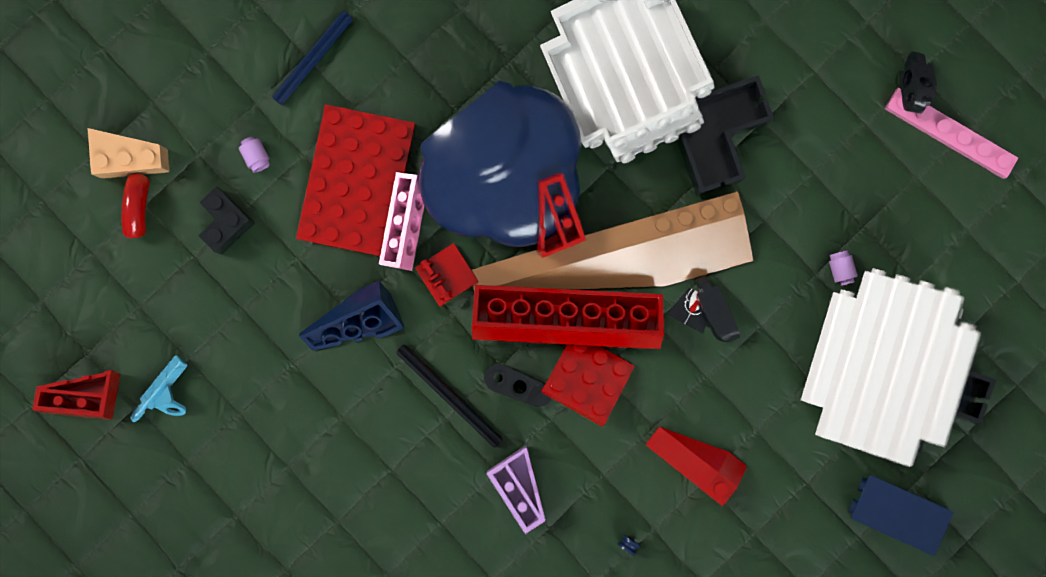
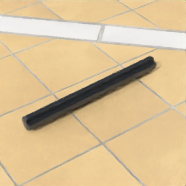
[396,345,502,448]

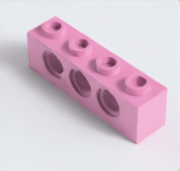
[379,172,424,271]

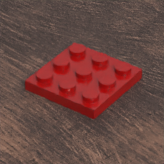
[541,344,635,427]

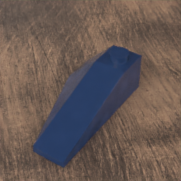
[299,281,404,350]

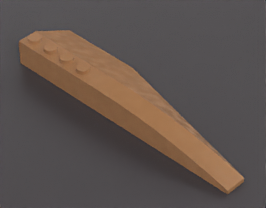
[471,192,753,291]

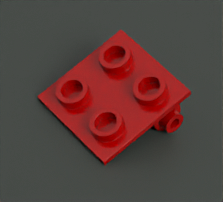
[415,243,478,306]

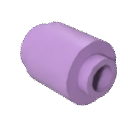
[239,136,270,173]
[829,250,858,286]

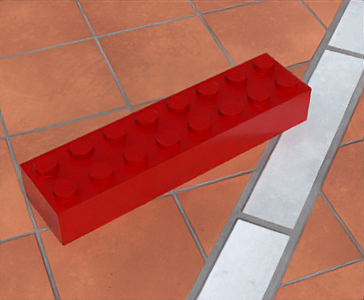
[472,285,664,349]

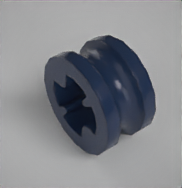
[617,534,641,556]

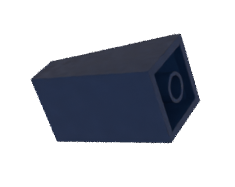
[848,475,954,556]

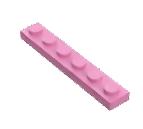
[885,88,1018,179]

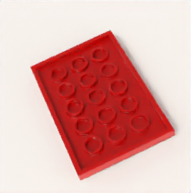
[296,104,416,256]

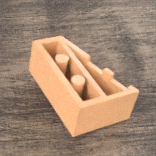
[88,128,170,179]

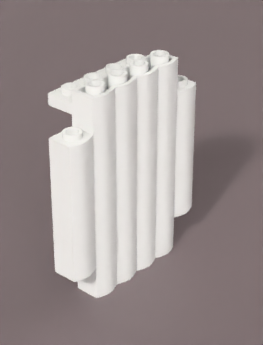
[540,0,715,163]
[801,268,981,466]

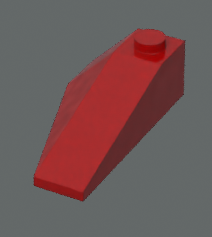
[645,427,747,506]

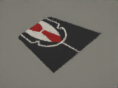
[667,288,706,334]

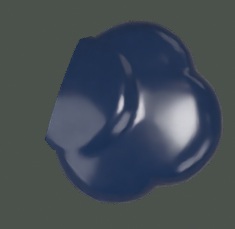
[419,80,581,247]

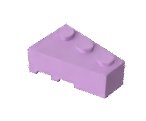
[486,445,545,534]

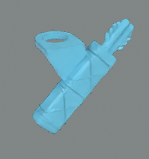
[130,355,187,422]

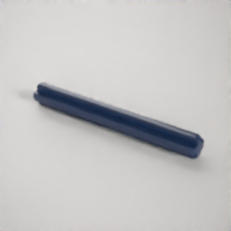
[272,11,352,105]

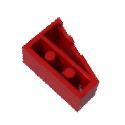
[537,173,586,258]

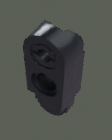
[899,51,937,114]
[695,276,740,342]
[484,364,552,407]

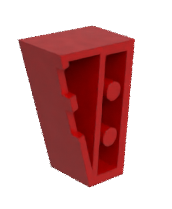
[32,370,121,420]

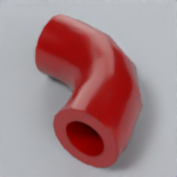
[121,173,150,238]

